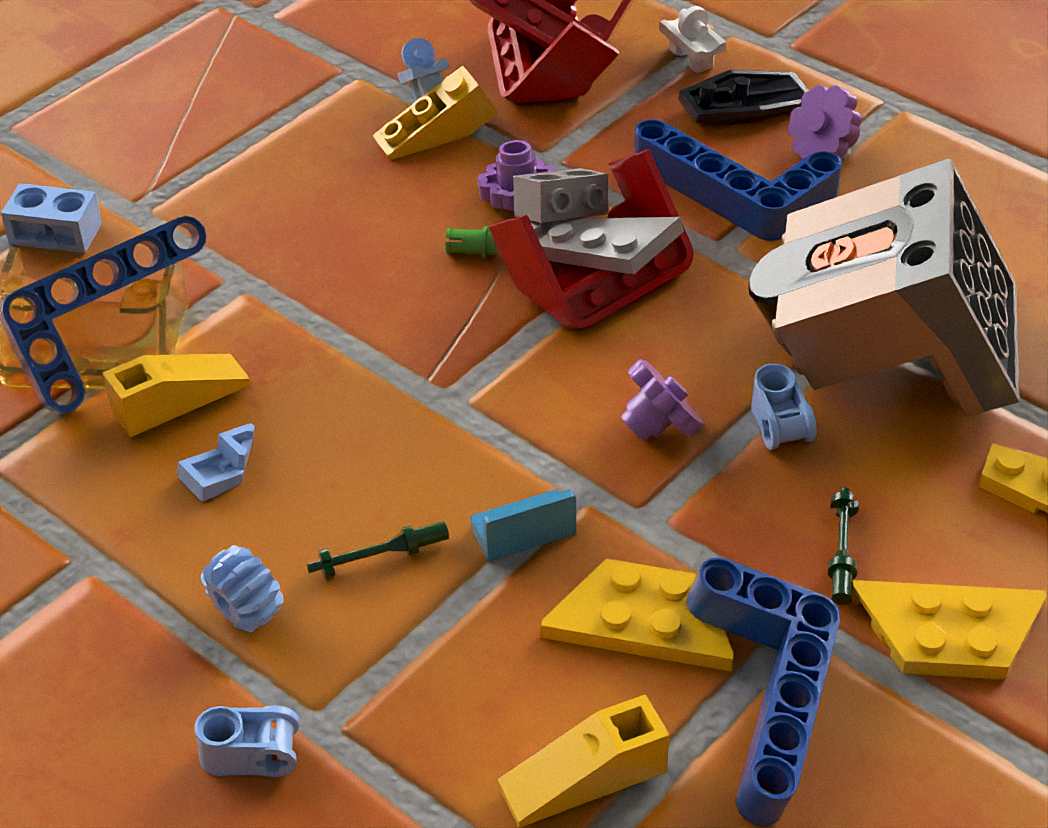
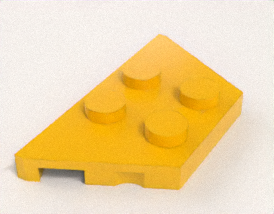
[541,559,734,672]
[852,580,1047,680]

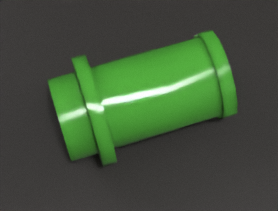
[445,226,498,259]

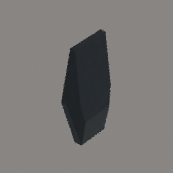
[678,70,809,125]

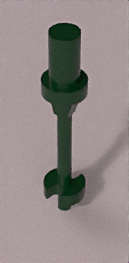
[828,487,859,605]
[306,521,449,579]

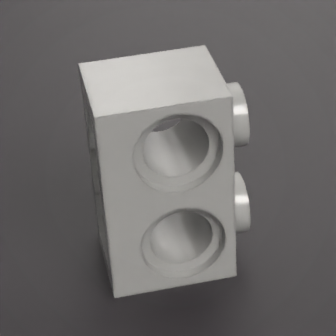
[513,168,608,223]

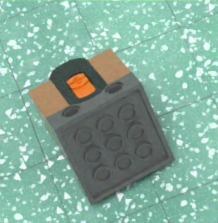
[748,158,1020,417]

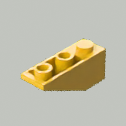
[372,65,498,160]
[102,354,251,438]
[498,694,670,828]

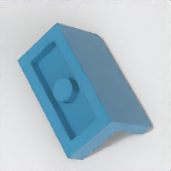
[470,489,576,561]

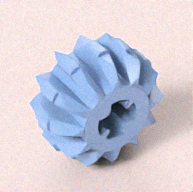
[201,545,284,633]

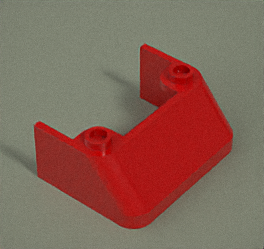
[470,0,634,49]
[488,0,619,104]
[488,149,694,329]

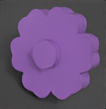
[788,85,862,159]
[477,140,556,210]
[621,358,705,442]

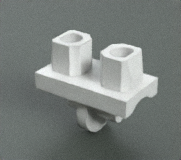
[659,6,726,73]

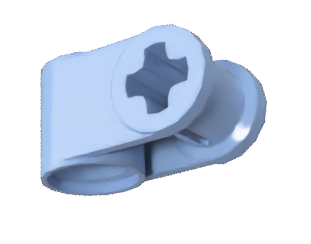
[751,363,817,450]
[194,705,300,777]

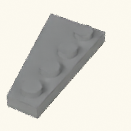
[530,217,684,275]

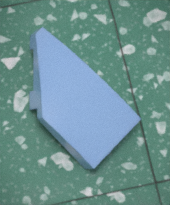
[177,423,255,502]

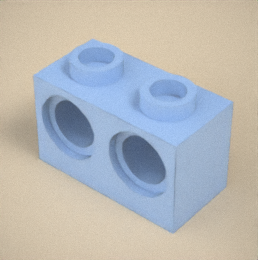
[1,183,102,253]

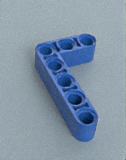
[634,119,842,241]
[0,216,207,412]
[687,557,840,827]

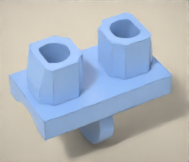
[397,38,449,101]

